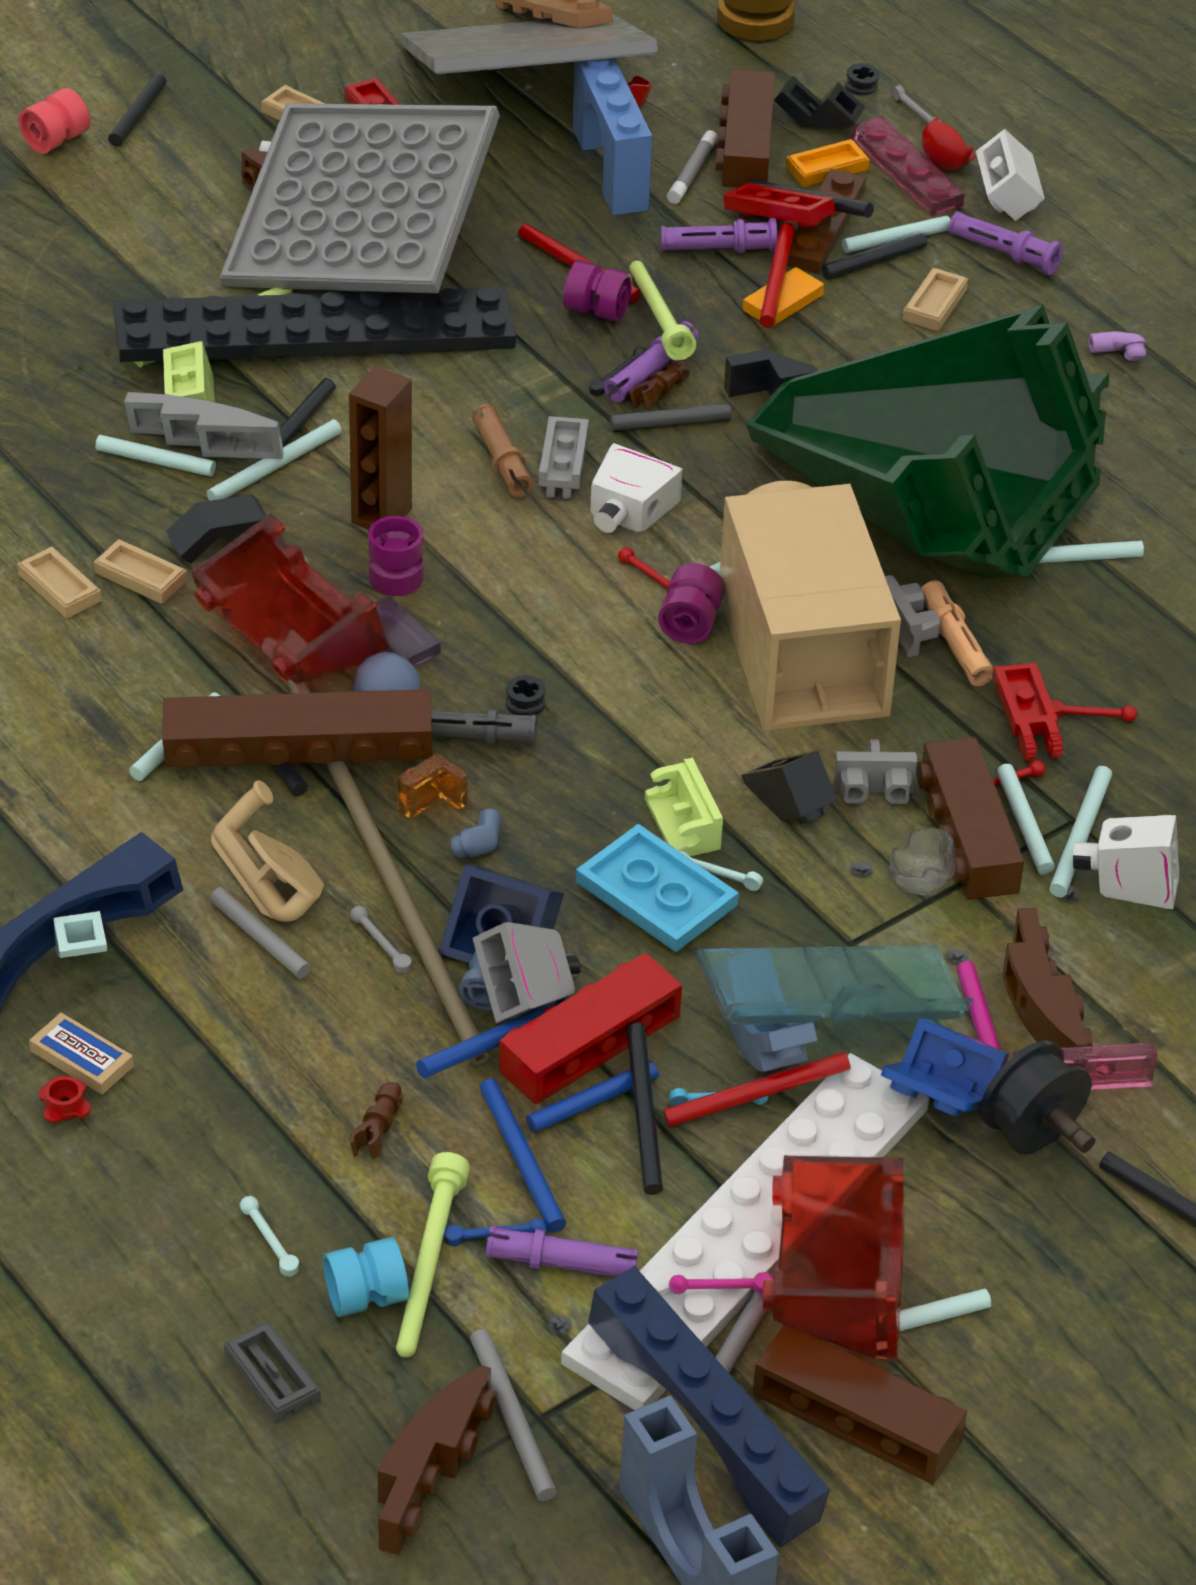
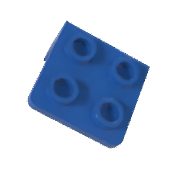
[881,1018,1010,1116]

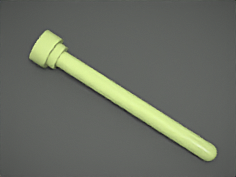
[629,261,696,360]
[396,1152,470,1358]

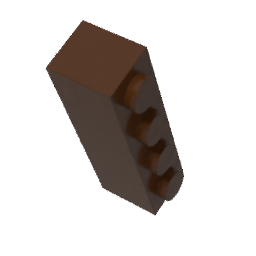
[716,69,775,187]
[349,366,412,530]
[916,737,1024,900]
[753,1322,967,1485]

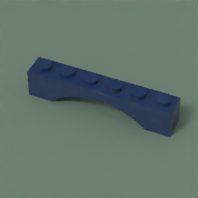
[0,832,183,1014]
[588,1266,830,1547]

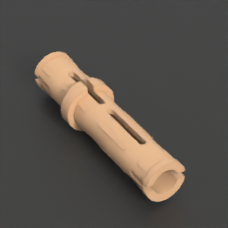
[921,580,993,686]

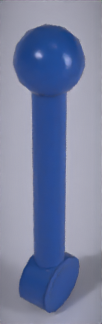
[444,1218,547,1246]

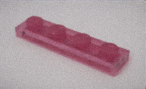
[851,116,965,216]

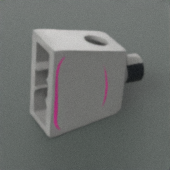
[473,922,580,1023]

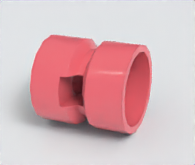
[18,88,90,154]

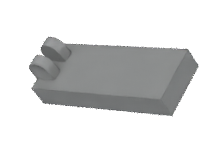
[538,416,589,500]

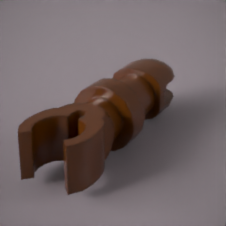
[629,360,690,407]
[349,1082,403,1159]

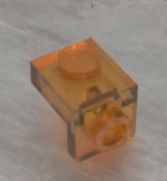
[397,753,468,819]

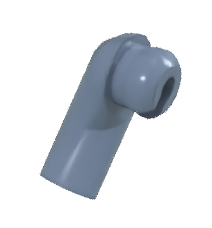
[450,808,501,859]

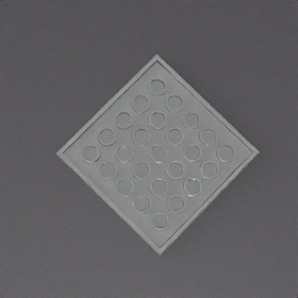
[219,103,500,293]

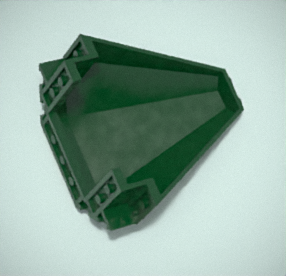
[746,304,1109,578]

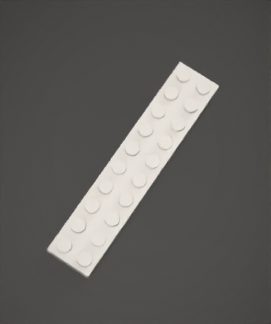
[561,1053,929,1410]

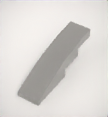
[124,392,284,459]

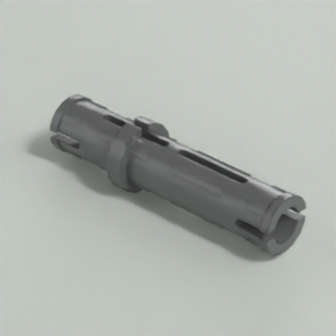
[431,709,537,744]

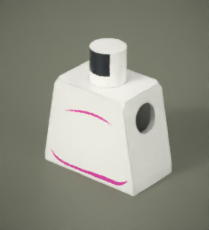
[590,443,683,533]
[1073,815,1179,909]

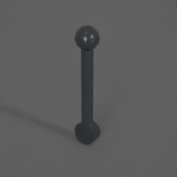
[589,347,647,396]

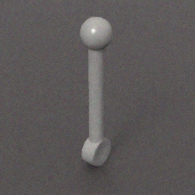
[891,85,941,124]
[350,906,411,974]

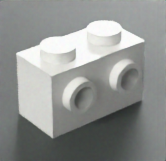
[976,129,1045,221]

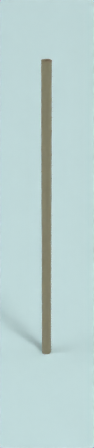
[277,655,489,1065]

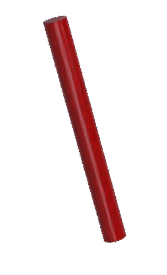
[759,222,795,328]
[518,223,641,304]
[663,1051,851,1128]

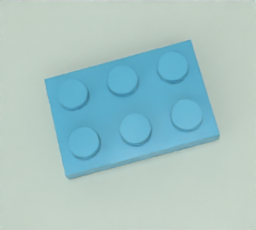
[576,824,739,952]

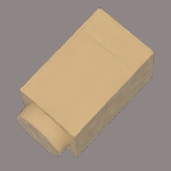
[720,481,901,731]

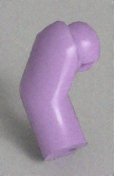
[1088,331,1147,361]

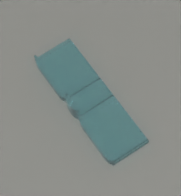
[695,945,974,1025]

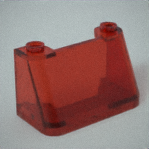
[191,513,389,684]
[763,1155,905,1361]

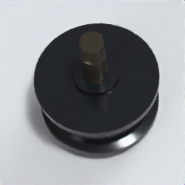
[980,1040,1096,1155]

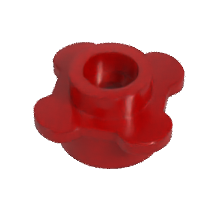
[38,1076,91,1123]

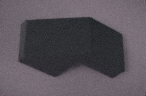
[773,76,865,128]
[724,349,817,397]
[166,494,271,564]

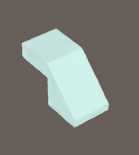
[53,911,107,958]

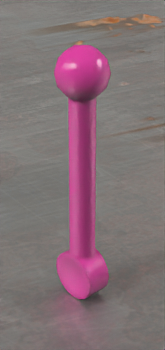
[668,1272,774,1294]

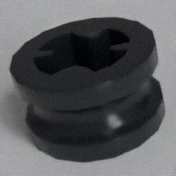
[845,63,879,96]
[506,675,545,716]

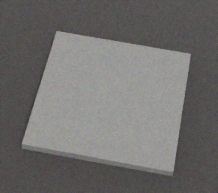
[401,14,658,74]

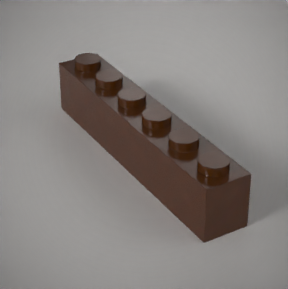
[162,689,433,768]

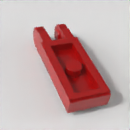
[992,662,1063,762]

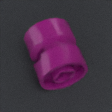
[563,260,632,322]
[368,516,423,596]
[658,563,725,644]

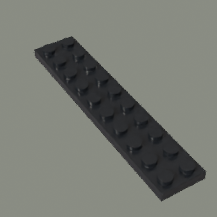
[113,287,516,362]

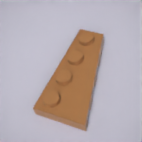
[496,0,613,28]

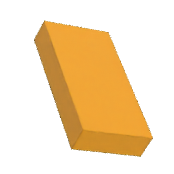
[786,139,870,188]
[743,267,824,327]

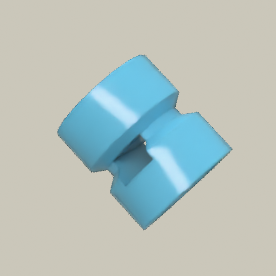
[323,1237,409,1317]

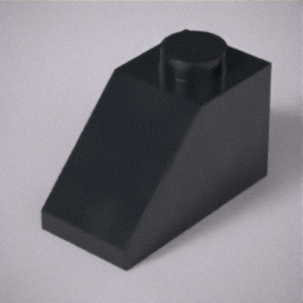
[741,751,837,824]

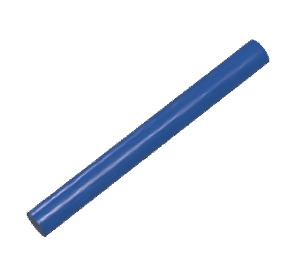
[416,997,570,1078]
[480,1078,566,1232]

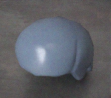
[352,652,421,692]

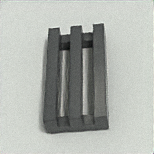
[224,1321,321,1424]

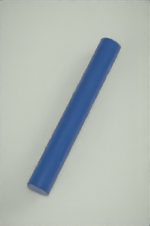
[526,1061,659,1133]

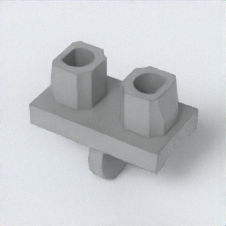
[885,575,940,658]
[833,739,917,804]

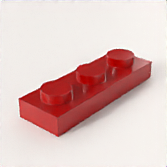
[723,183,835,227]

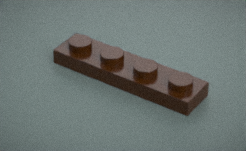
[787,169,866,274]

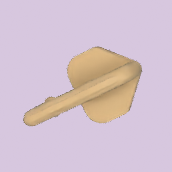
[211,780,324,922]

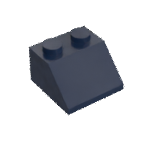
[439,865,564,963]

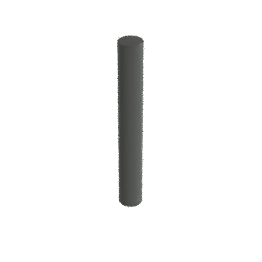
[610,403,731,431]

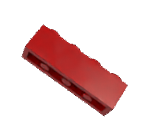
[499,952,682,1105]

